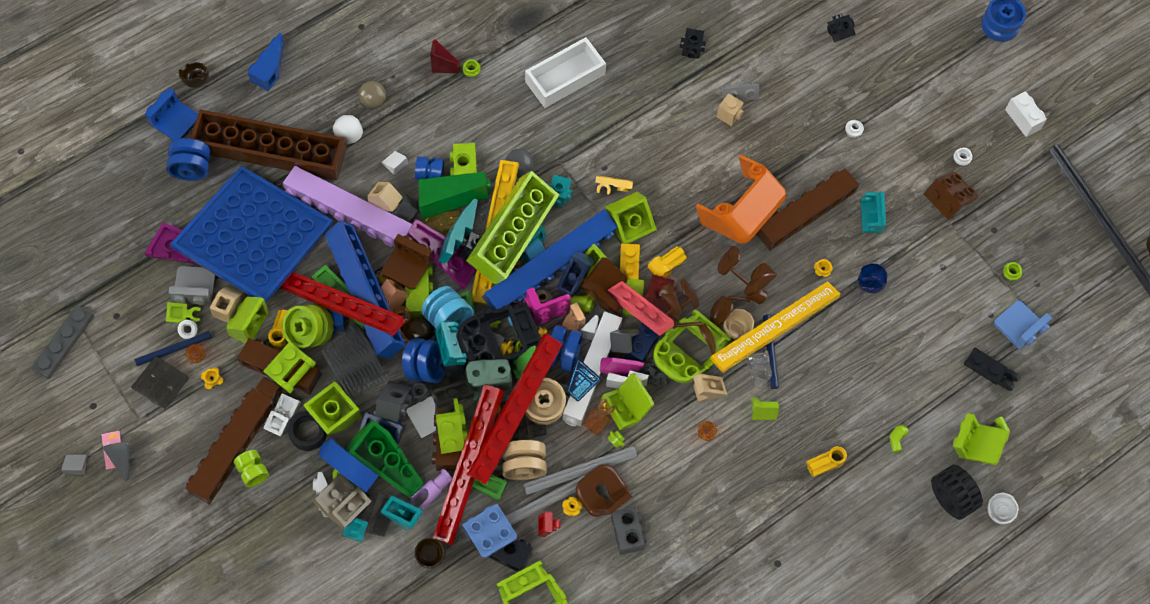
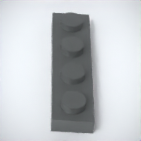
[31,305,94,379]

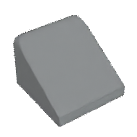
[62,455,87,475]

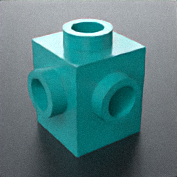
[548,175,573,207]

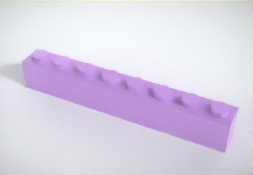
[283,166,412,247]

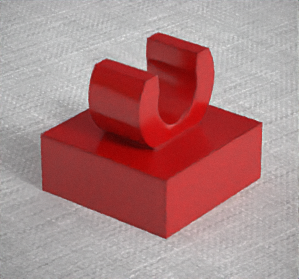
[538,512,561,537]

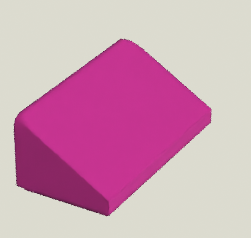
[600,358,644,377]

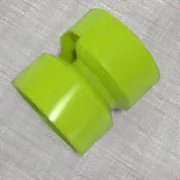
[233,449,269,488]

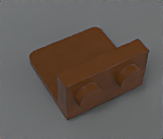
[923,172,978,220]
[381,234,433,290]
[581,257,628,312]

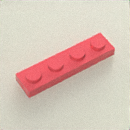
[607,281,674,336]

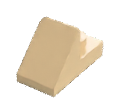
[693,374,727,402]

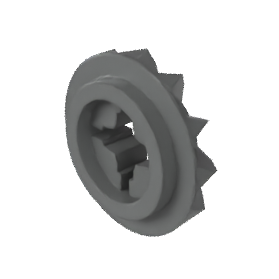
[643,358,671,386]

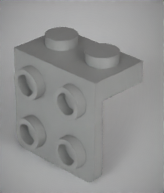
[169,266,216,305]

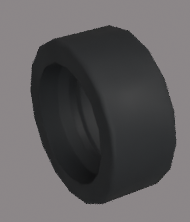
[288,411,327,451]

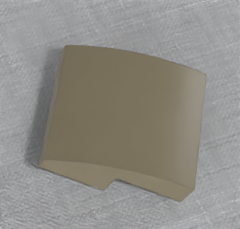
[312,474,372,528]

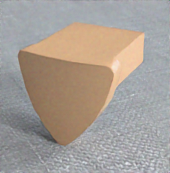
[562,302,586,332]

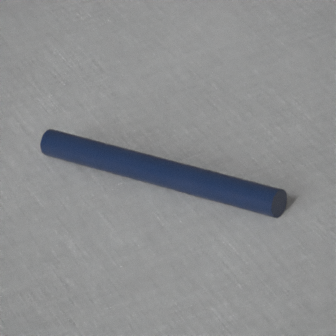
[763,315,779,389]
[134,331,212,366]

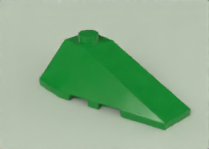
[345,420,424,499]

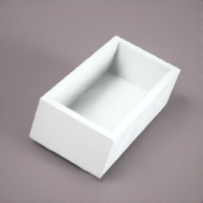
[525,37,606,108]

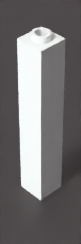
[563,311,622,427]

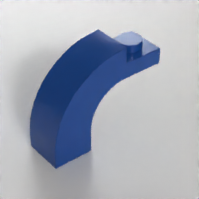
[318,438,378,492]

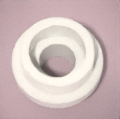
[845,120,864,138]
[954,148,972,166]
[178,320,198,339]

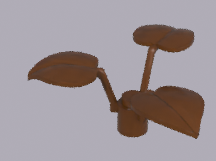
[710,246,777,327]
[658,278,716,355]

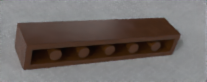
[756,168,859,251]
[186,388,275,505]

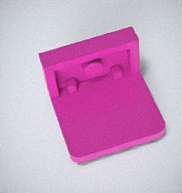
[524,288,571,325]

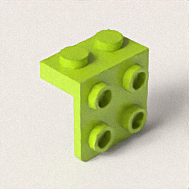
[600,373,654,431]
[436,398,467,454]
[953,413,1009,465]

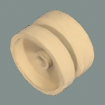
[525,378,566,425]
[502,440,547,480]

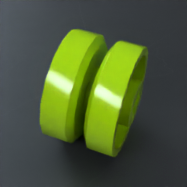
[282,305,333,348]

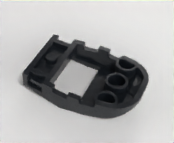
[457,302,541,362]

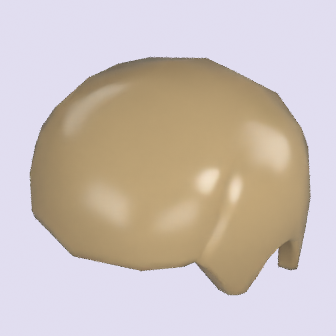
[723,309,754,340]

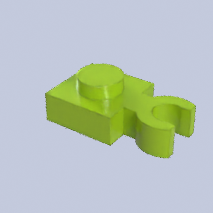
[166,302,201,323]

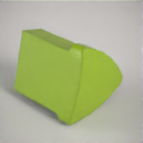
[751,397,779,421]

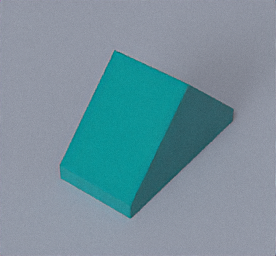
[381,495,423,530]

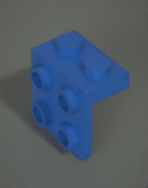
[145,88,198,141]

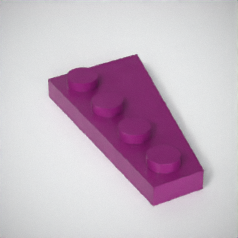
[145,222,199,265]

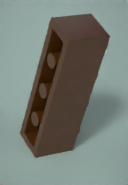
[238,338,321,395]

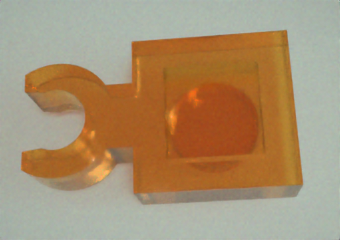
[583,399,615,436]

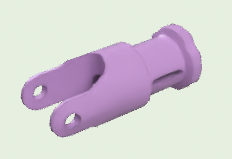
[410,469,453,510]

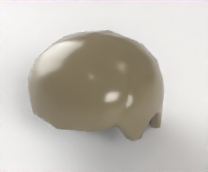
[359,81,386,108]

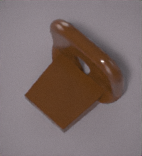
[576,464,632,517]

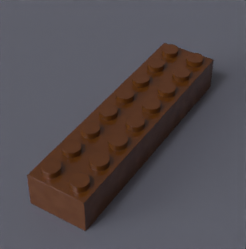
[190,109,347,180]

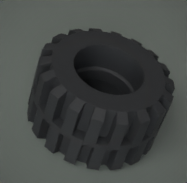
[931,464,983,520]

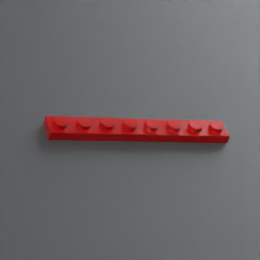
[280,272,405,336]
[467,334,563,485]
[433,385,504,545]

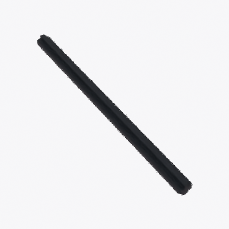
[1049,144,1150,296]

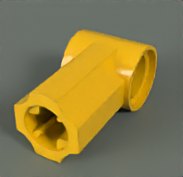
[647,246,687,281]
[268,309,288,350]
[806,446,847,478]

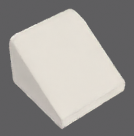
[382,151,408,175]
[580,315,599,340]

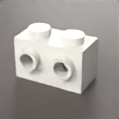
[1005,91,1047,137]

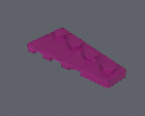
[406,219,476,289]

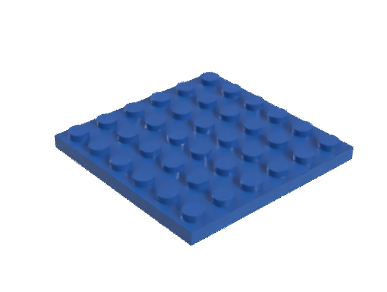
[171,166,333,303]

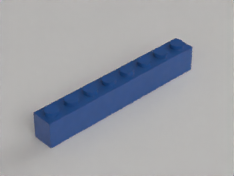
[482,209,617,310]
[325,221,406,359]

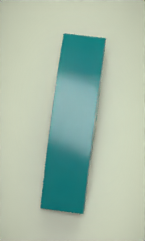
[438,198,478,264]

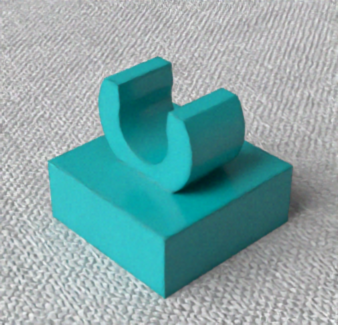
[341,518,368,542]

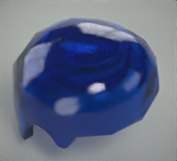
[858,263,887,293]

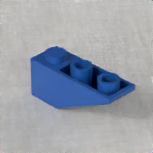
[248,33,284,91]

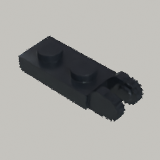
[964,347,1020,391]

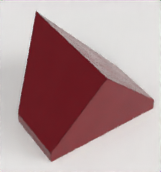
[430,39,460,74]

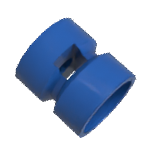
[415,156,444,181]

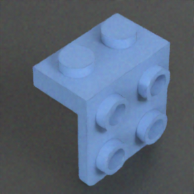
[994,300,1052,350]
[462,504,517,558]

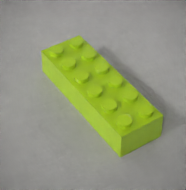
[466,171,559,285]

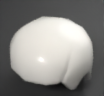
[333,115,363,144]
[987,492,1019,525]

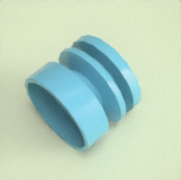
[422,286,474,333]

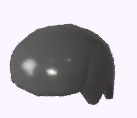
[505,149,535,178]

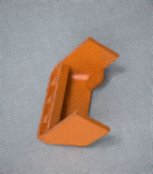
[696,155,786,244]

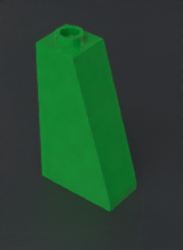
[419,172,492,219]

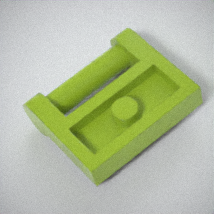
[263,342,316,394]

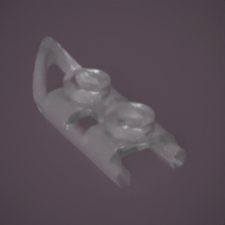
[468,199,492,237]

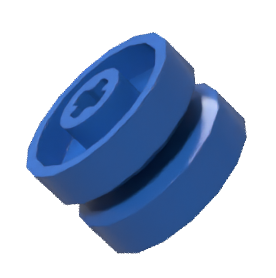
[981,0,1026,42]
[166,138,211,181]
[551,324,583,373]
[402,338,445,383]

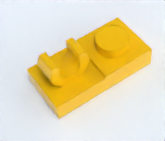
[595,175,634,195]
[620,243,640,279]

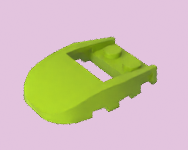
[653,310,731,384]
[497,561,568,604]

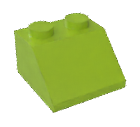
[605,192,657,244]
[227,297,269,344]
[303,381,361,435]

